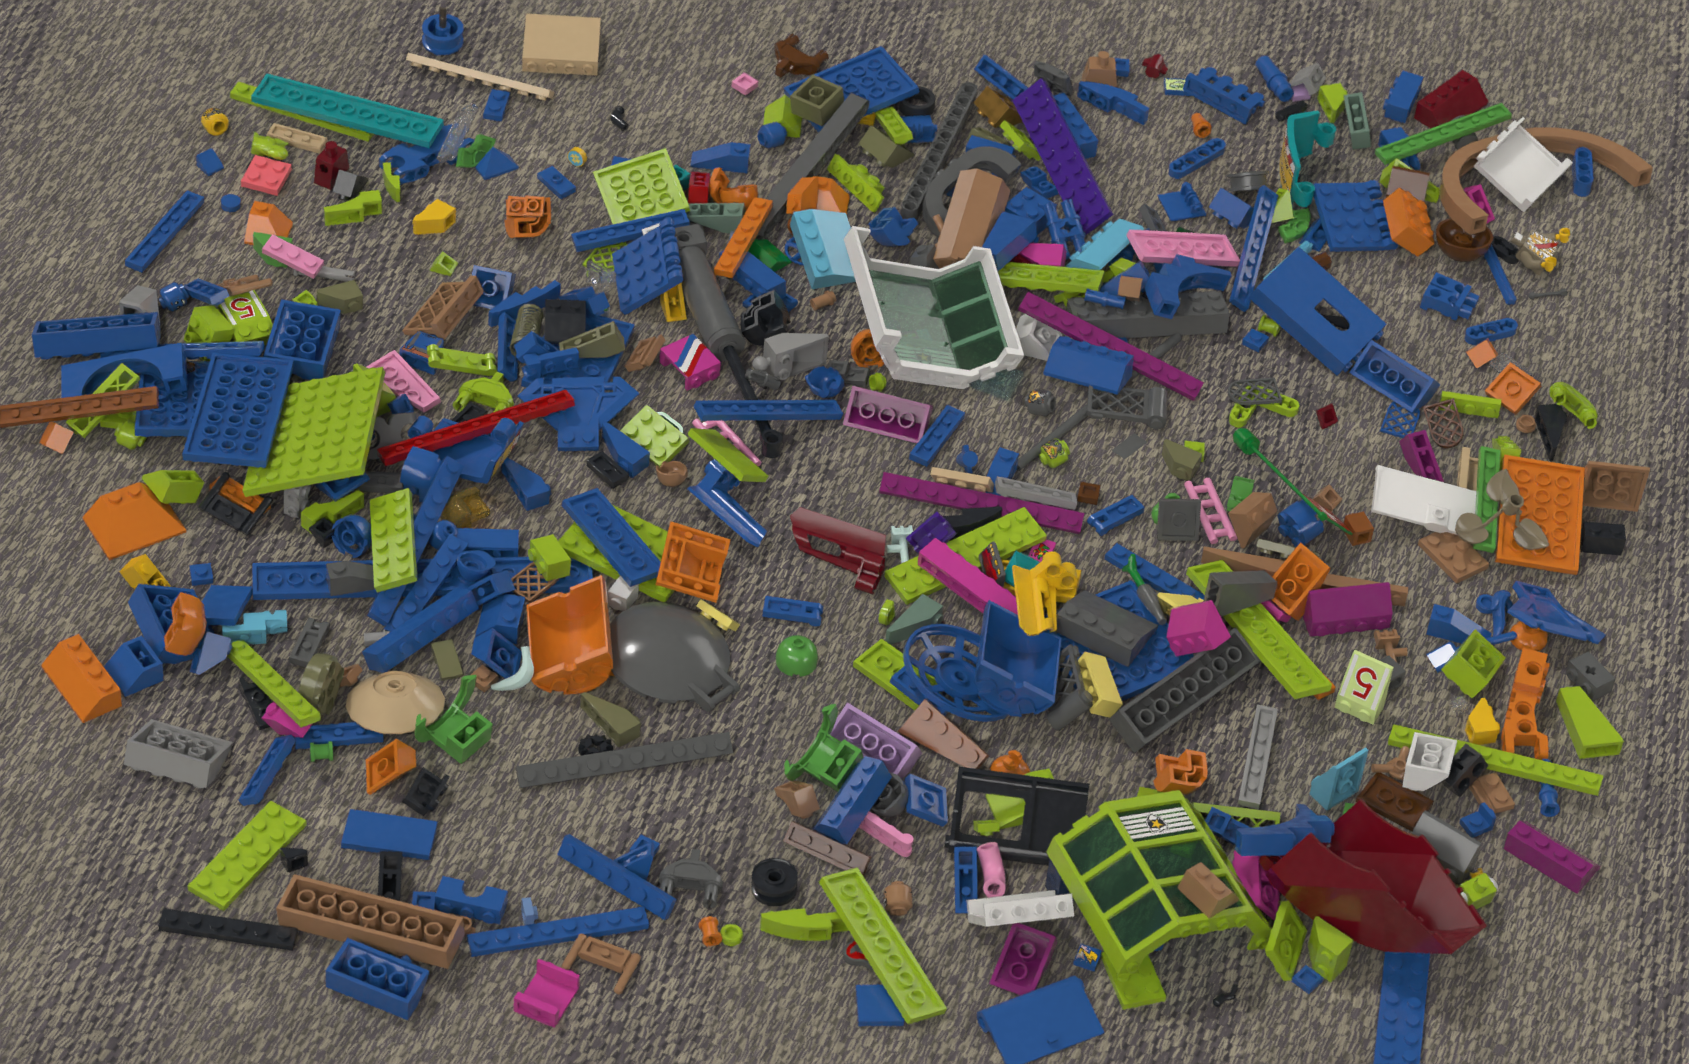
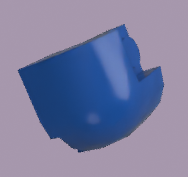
[868,207,918,247]
[400,446,442,502]

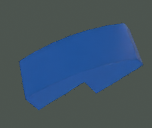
[1020,166,1058,199]

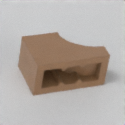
[774,780,820,819]

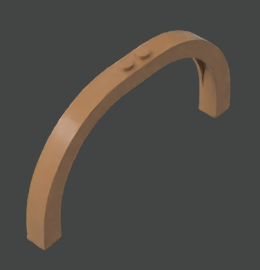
[1439,127,1653,235]

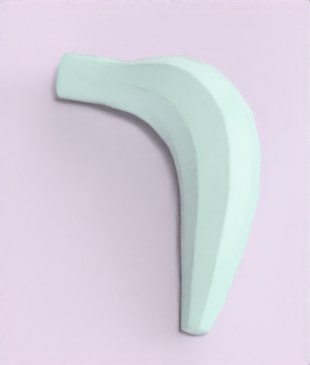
[491,646,534,691]

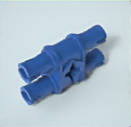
[1043,199,1086,260]

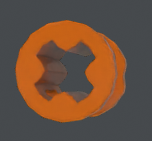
[698,916,723,946]

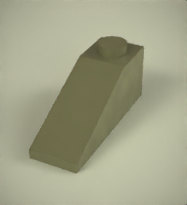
[559,321,625,358]
[580,692,641,748]

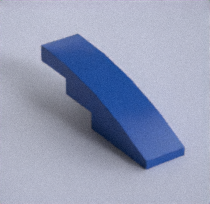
[488,280,561,327]

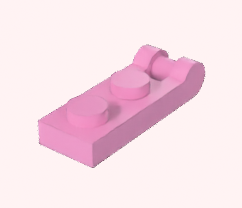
[859,811,913,857]

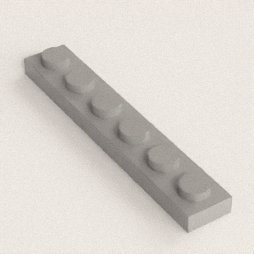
[1237,705,1278,810]

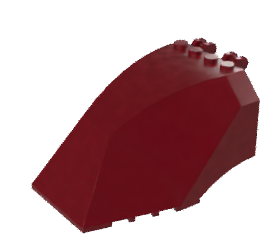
[1258,799,1487,954]

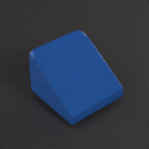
[196,148,224,176]

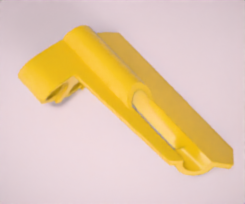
[1012,551,1078,636]

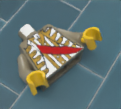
[1510,228,1570,275]

